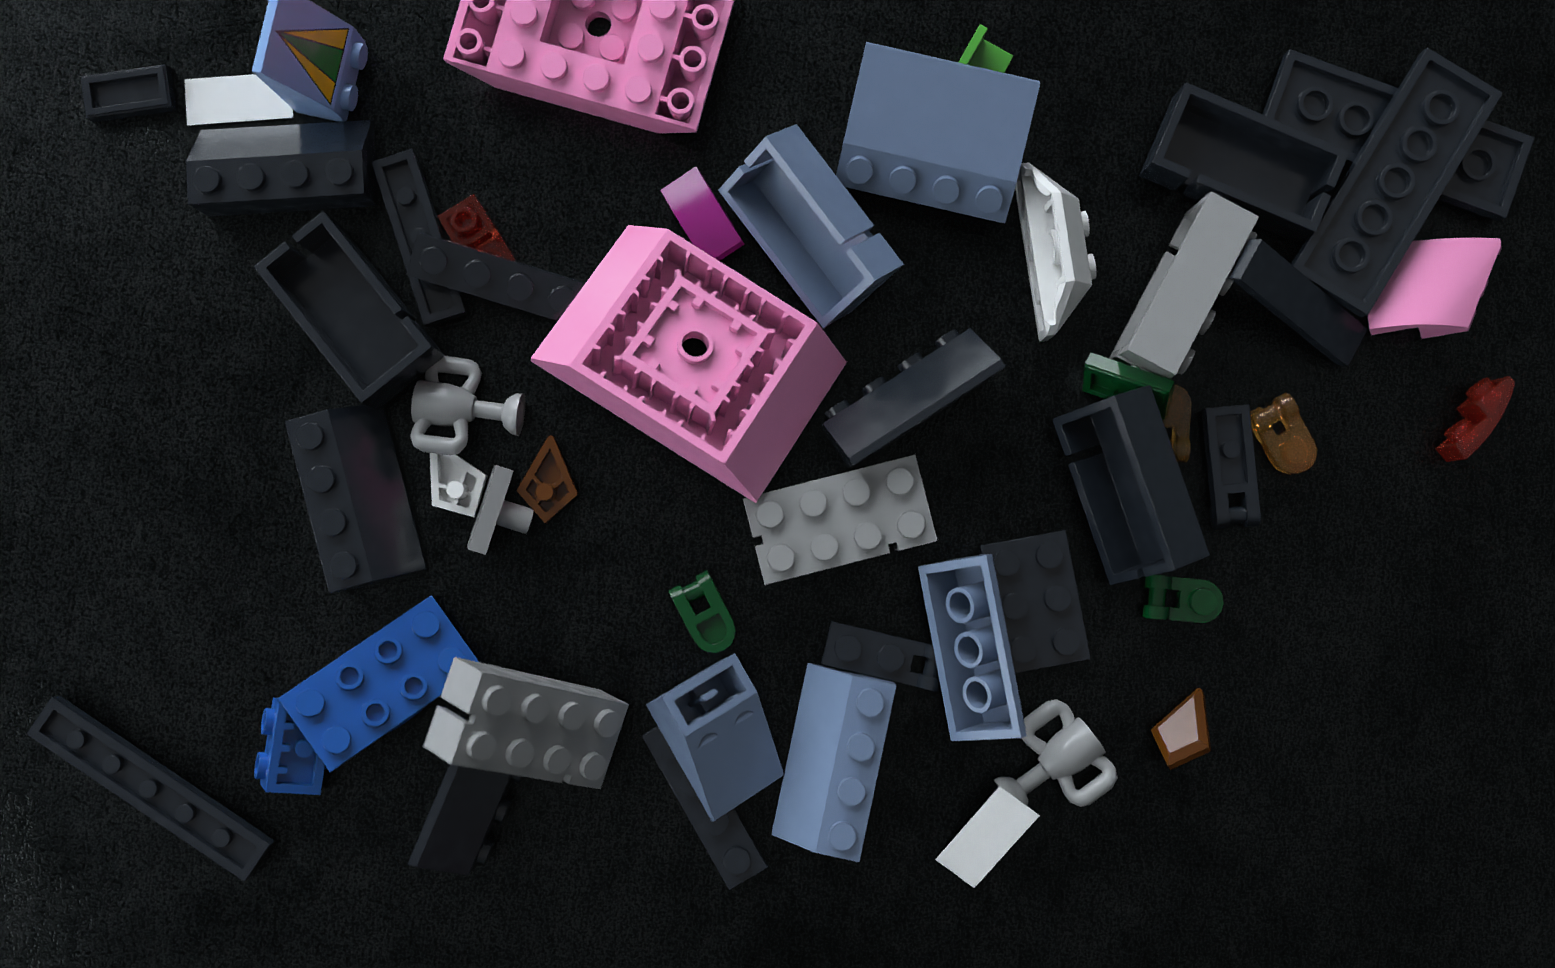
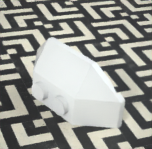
[1015,162,1096,342]

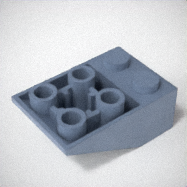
[646,654,784,821]

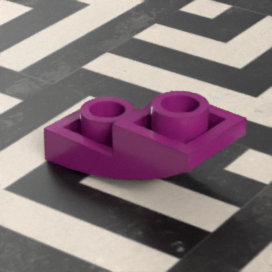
[661,167,745,261]

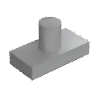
[467,465,534,555]

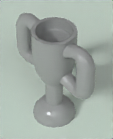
[411,356,525,456]
[994,699,1118,807]

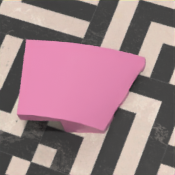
[1368,238,1502,339]

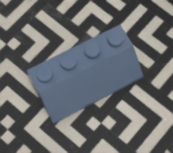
[918,554,1027,741]
[771,663,896,862]

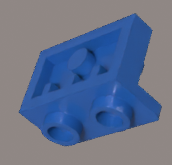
[254,697,325,795]

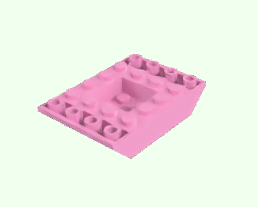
[443,0,735,133]
[531,225,847,503]

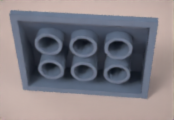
[836,42,1040,223]

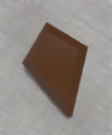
[516,435,579,523]
[1151,688,1211,770]

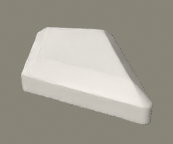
[430,453,487,517]

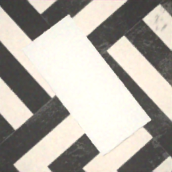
[185,74,293,126]
[935,786,1040,888]

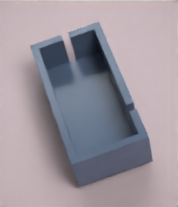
[718,124,904,328]

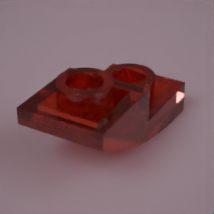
[437,194,516,261]
[1436,376,1515,462]

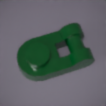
[669,570,736,653]
[1142,575,1224,623]

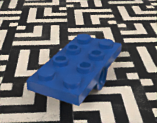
[278,595,479,773]

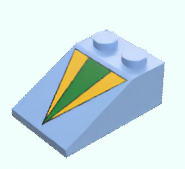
[252,0,368,122]

